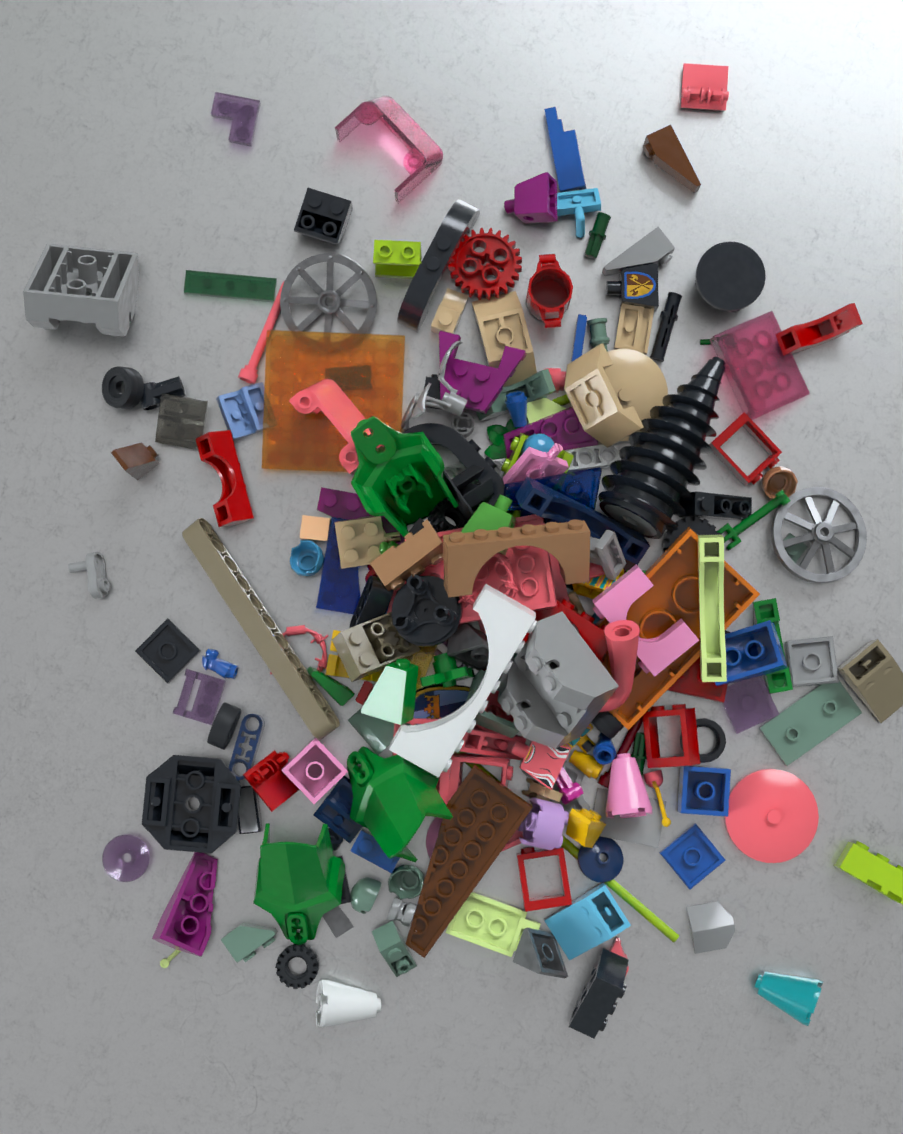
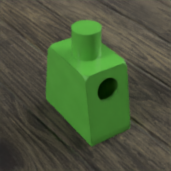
[461,495,516,555]

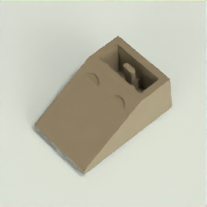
[332,612,420,682]
[837,639,903,723]

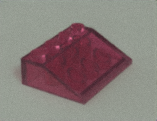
[710,311,810,420]

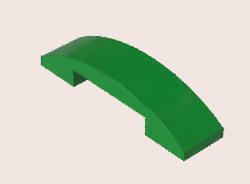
[752,598,793,694]

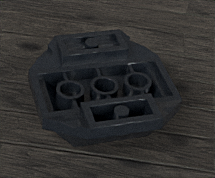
[142,755,242,853]

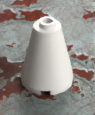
[315,979,381,1028]

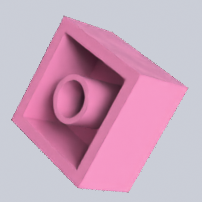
[281,737,348,804]

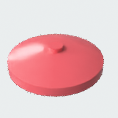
[724,769,819,863]

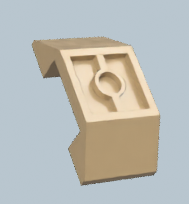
[471,291,537,388]
[564,343,643,448]

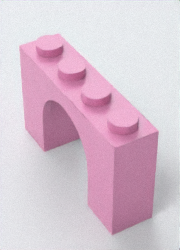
[592,564,699,676]

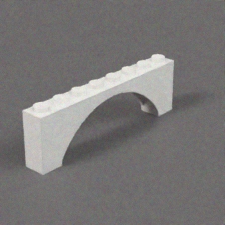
[389,584,537,778]

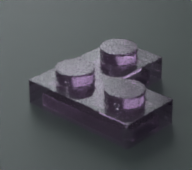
[211,92,261,147]

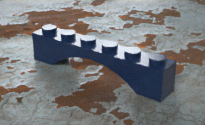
[515,476,650,565]

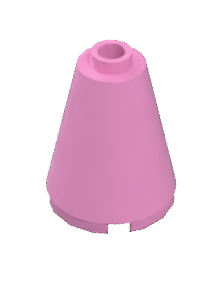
[605,753,653,819]

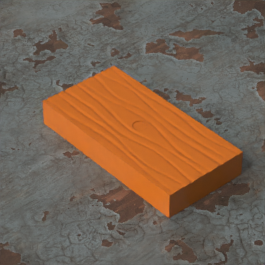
[596,527,760,730]

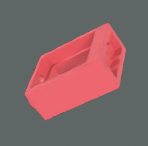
[448,752,513,802]

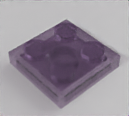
[722,676,779,734]

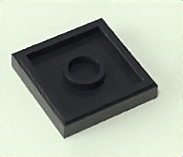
[135,618,201,684]

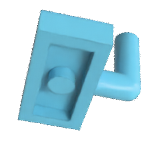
[557,188,601,238]

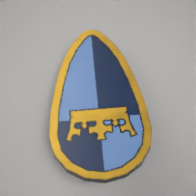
[410,685,470,725]

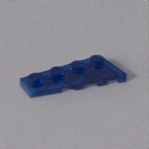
[503,467,602,511]
[316,517,360,614]

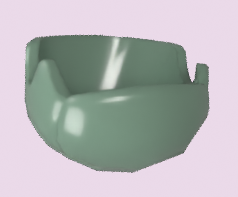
[388,864,424,899]
[350,877,381,914]

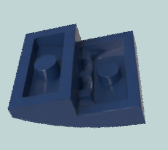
[313,775,363,843]

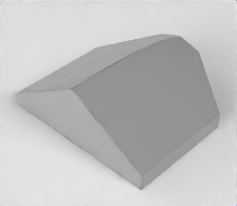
[686,901,735,954]

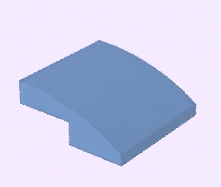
[216,382,278,440]

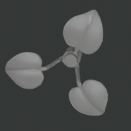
[401,341,467,429]

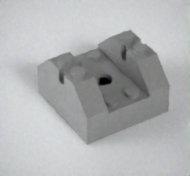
[23,243,139,337]
[497,612,619,749]

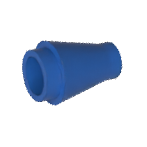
[505,391,527,427]
[593,733,616,765]

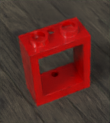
[709,412,782,486]
[643,704,700,768]
[516,846,572,912]

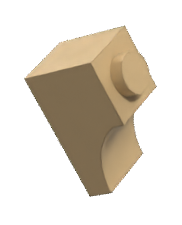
[431,288,469,334]

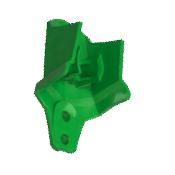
[351,416,459,538]
[347,746,453,862]
[253,823,345,945]

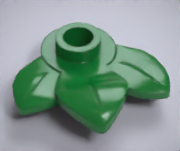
[484,419,521,460]

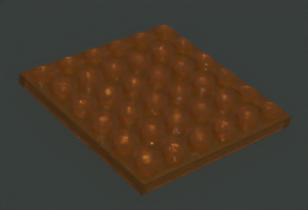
[262,330,405,472]

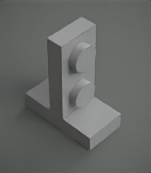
[590,530,626,580]

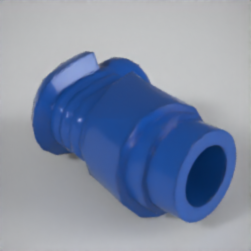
[202,649,238,679]

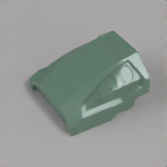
[348,709,410,755]

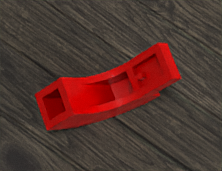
[775,303,863,356]

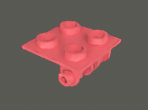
[681,63,729,111]

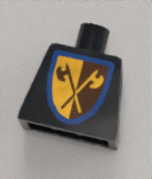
[606,264,659,312]

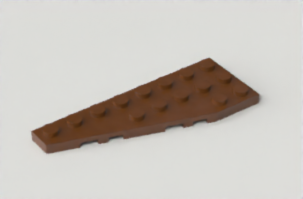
[405,765,533,958]

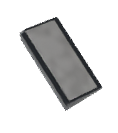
[238,785,263,834]

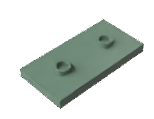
[759,680,862,766]

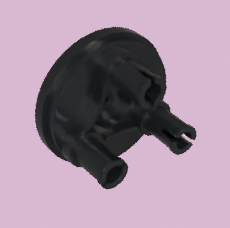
[695,242,766,313]
[392,575,462,647]

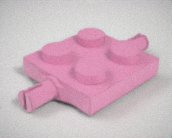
[503,443,569,503]

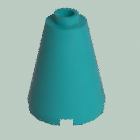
[754,971,823,1026]

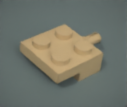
[335,516,401,569]

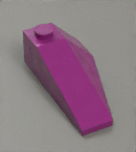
[152,852,218,957]

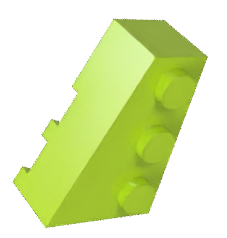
[834,841,903,905]

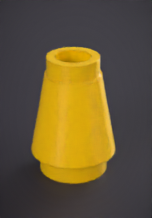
[569,749,604,779]

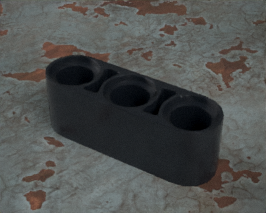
[350,575,394,628]

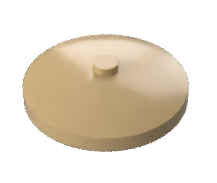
[605,349,668,441]

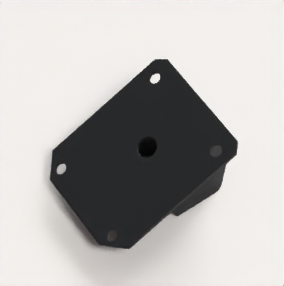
[442,465,494,521]

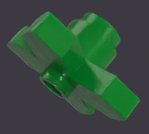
[420,653,475,688]

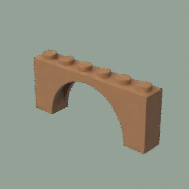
[443,519,590,597]

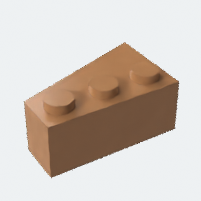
[370,519,443,591]

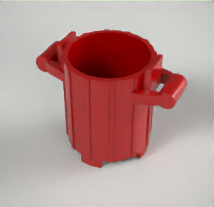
[526,254,573,328]

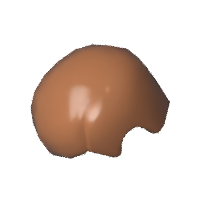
[762,466,798,499]

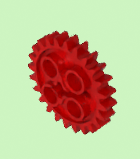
[448,228,522,300]

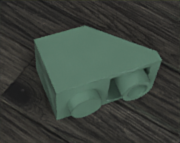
[372,921,417,977]
[221,923,278,963]

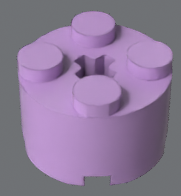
[518,797,569,850]

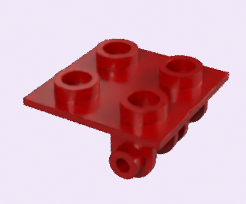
[243,750,300,812]

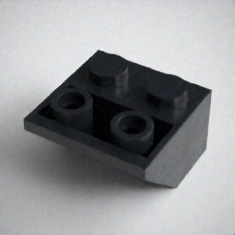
[294,188,353,245]

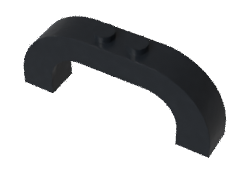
[397,199,480,333]
[402,423,510,514]

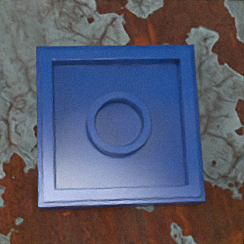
[659,823,725,890]

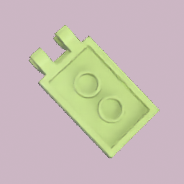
[446,891,541,957]

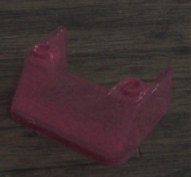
[335,96,443,204]

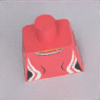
[511,740,571,790]

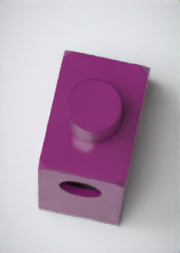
[504,172,557,223]

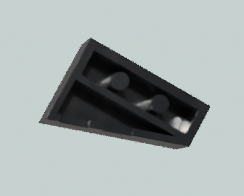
[569,948,629,1039]

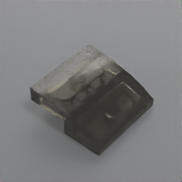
[155,393,208,449]

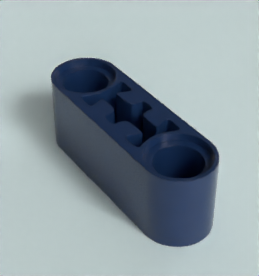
[229,714,265,780]

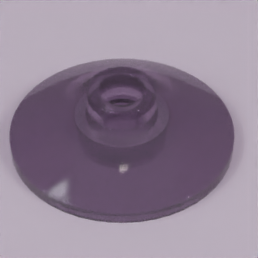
[102,835,150,882]

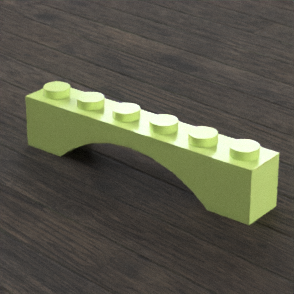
[698,535,727,682]

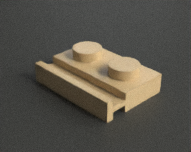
[614,303,654,355]

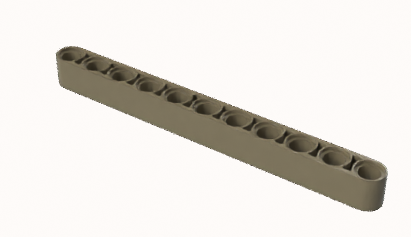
[182,518,340,740]

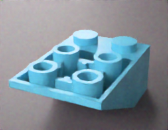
[544,882,631,961]

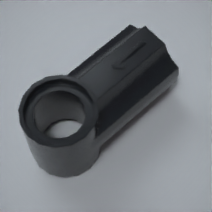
[140,376,186,411]

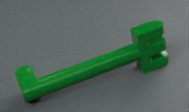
[716,490,791,551]

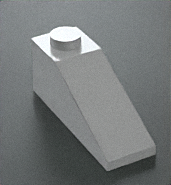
[602,226,675,276]

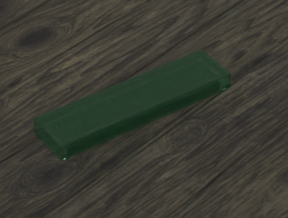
[184,270,277,302]

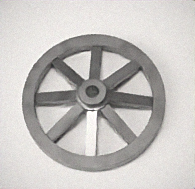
[280,253,377,351]
[771,487,867,584]

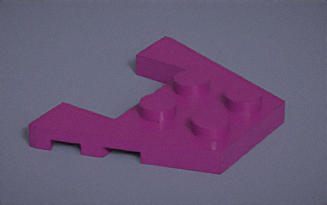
[439,331,527,413]

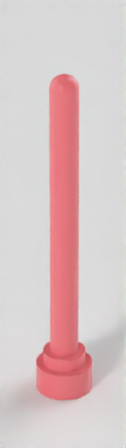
[238,282,284,384]

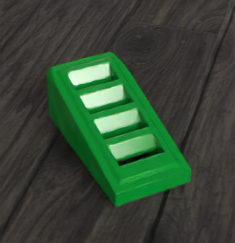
[307,666,355,706]

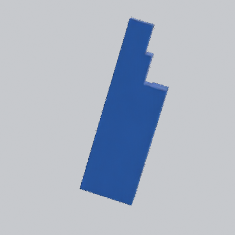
[544,107,586,192]

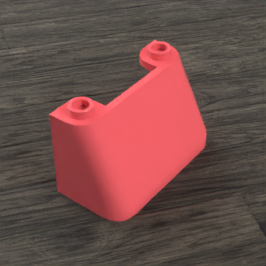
[289,379,381,475]

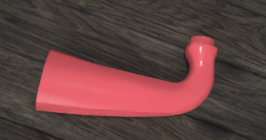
[598,620,640,713]

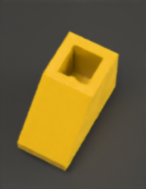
[566,808,607,848]

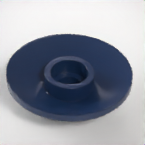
[578,836,624,883]

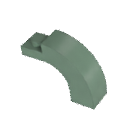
[476,369,556,421]

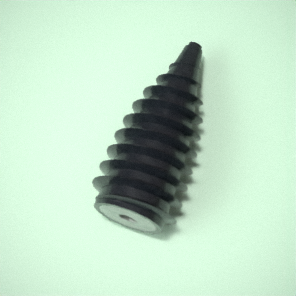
[598,357,725,539]

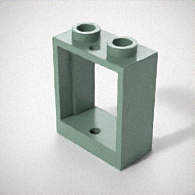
[466,669,520,738]

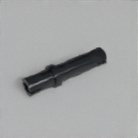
[650,292,682,362]

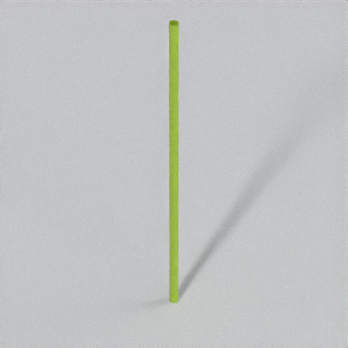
[454,751,679,943]

